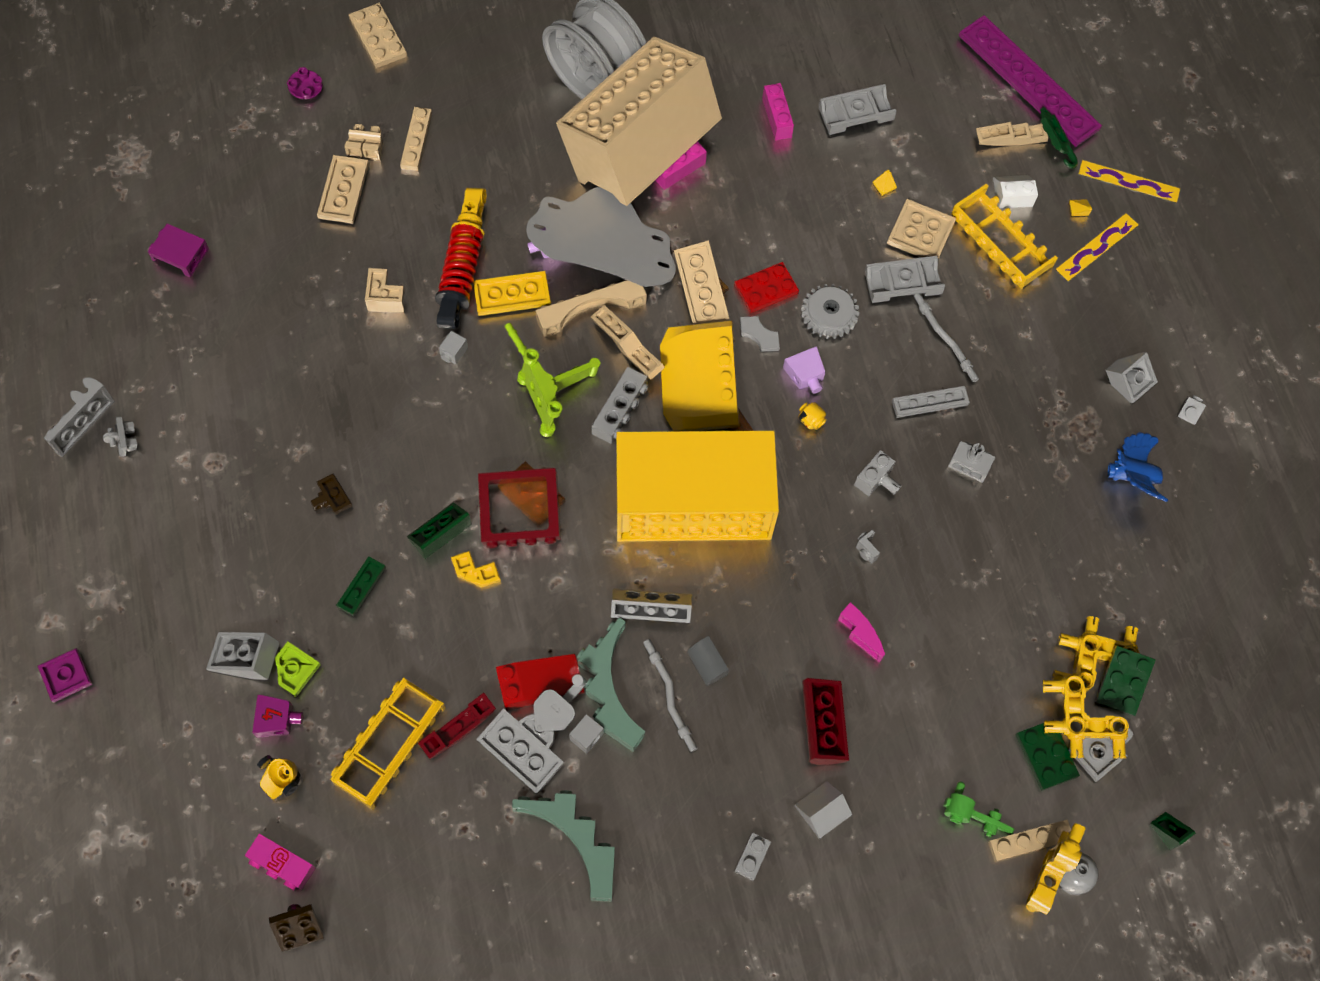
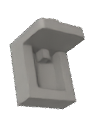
[1178,395,1206,425]
[856,529,880,564]

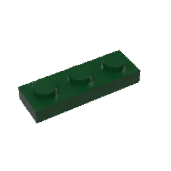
[336,556,386,616]

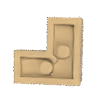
[365,268,405,313]

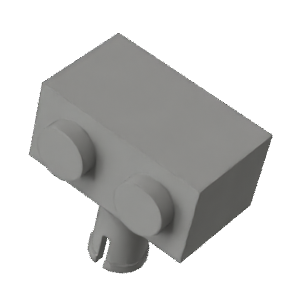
[948,441,995,483]
[854,450,902,496]

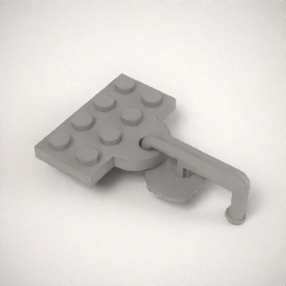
[476,674,587,794]

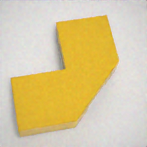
[451,551,501,588]

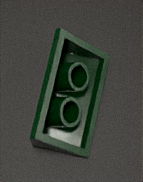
[407,502,472,559]

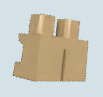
[345,124,383,161]

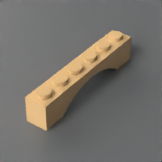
[535,280,647,337]

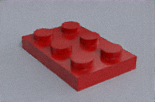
[734,262,799,314]

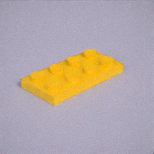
[473,271,551,316]

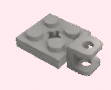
[1068,723,1133,782]

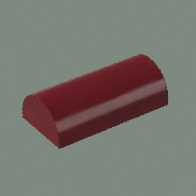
[802,678,849,765]

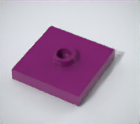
[38,648,93,703]

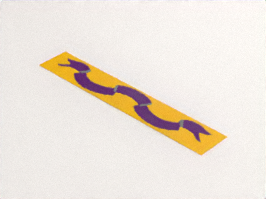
[1079,160,1180,203]
[1056,213,1139,281]

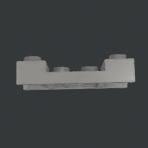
[819,84,897,135]
[865,256,945,303]

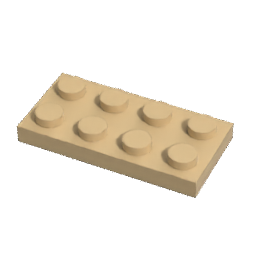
[348,3,407,69]
[317,155,369,224]

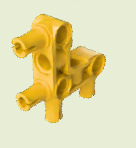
[1052,616,1140,692]
[1043,676,1129,759]
[1026,823,1086,915]

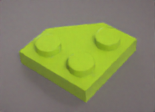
[275,641,321,697]

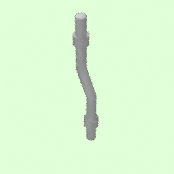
[913,294,979,382]
[643,639,698,752]

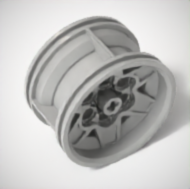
[542,0,646,99]

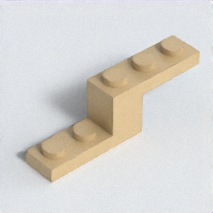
[591,305,665,380]

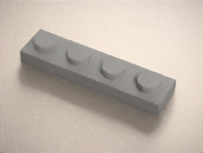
[892,386,970,418]

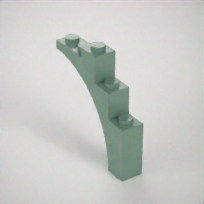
[577,617,645,752]
[512,790,615,902]

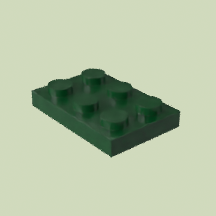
[1095,645,1156,716]
[1015,719,1080,791]

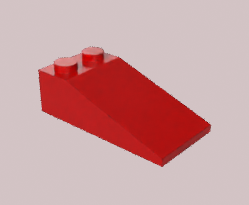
[496,654,584,711]

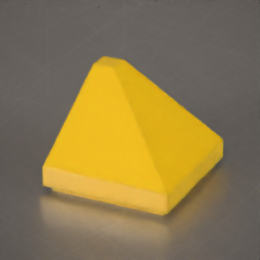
[873,170,897,196]
[1069,199,1092,216]

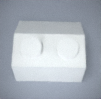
[993,175,1038,209]

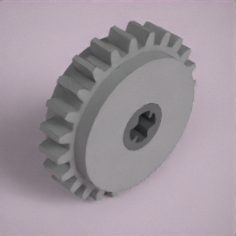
[801,284,860,339]

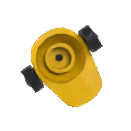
[257,755,301,799]

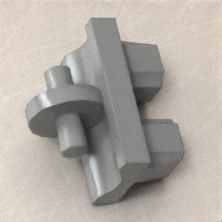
[103,417,137,457]

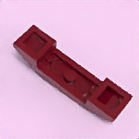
[418,692,496,760]

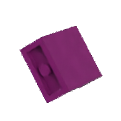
[148,224,209,277]

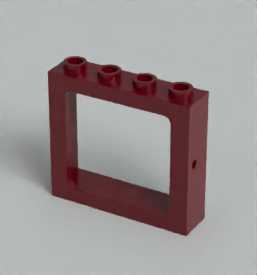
[478,468,561,548]

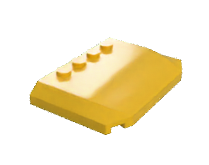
[660,321,740,432]

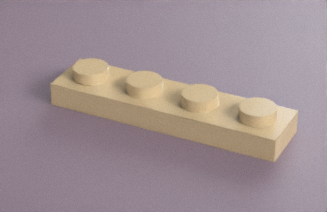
[400,107,432,171]
[988,819,1071,862]

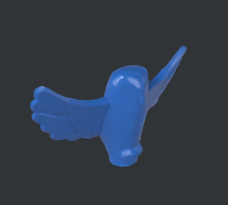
[1108,432,1168,502]

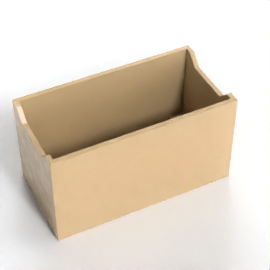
[556,36,722,206]

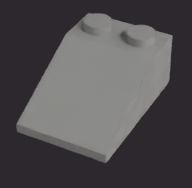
[206,632,280,680]

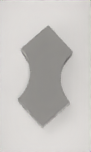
[740,316,780,352]

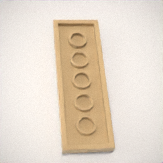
[674,240,736,343]

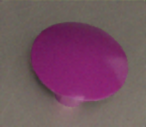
[287,67,323,99]

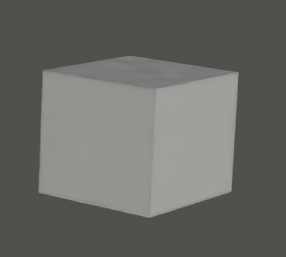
[569,714,604,754]

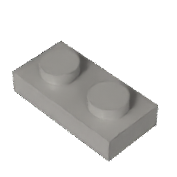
[735,833,771,881]

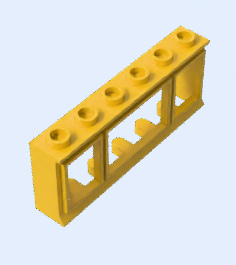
[951,184,1058,289]
[330,677,446,810]

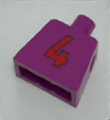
[252,695,303,738]

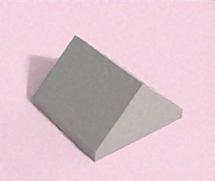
[794,781,852,839]

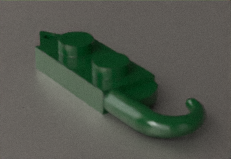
[1040,107,1078,169]

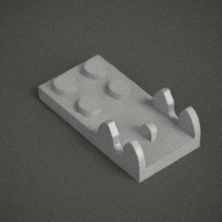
[44,377,115,457]

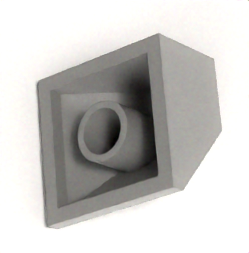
[1106,352,1158,403]

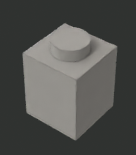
[439,331,468,364]

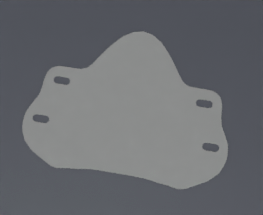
[526,187,676,287]

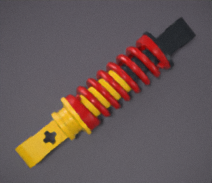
[435,188,487,329]

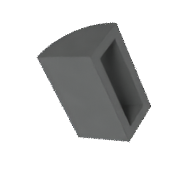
[687,636,729,686]

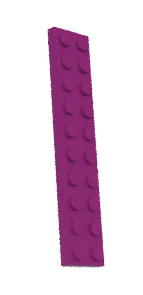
[959,15,1102,147]

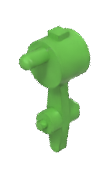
[943,781,1014,837]

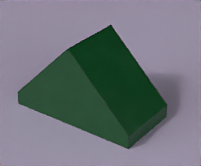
[1150,812,1196,850]

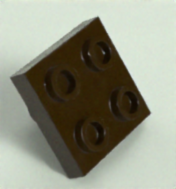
[269,904,324,952]

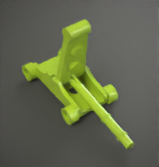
[505,323,601,437]

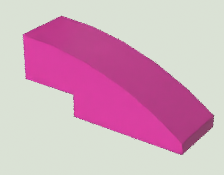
[838,602,885,662]

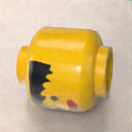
[799,402,827,430]

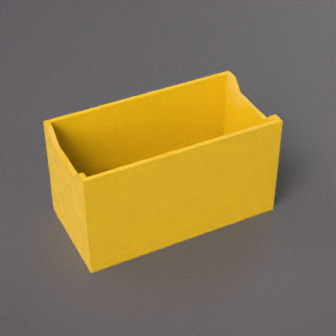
[616,431,779,541]

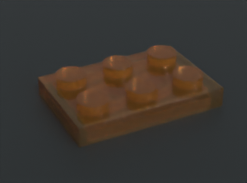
[498,461,565,526]

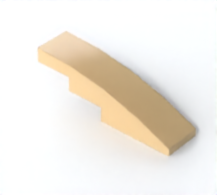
[976,122,1048,146]

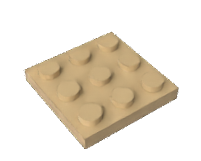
[887,199,956,259]

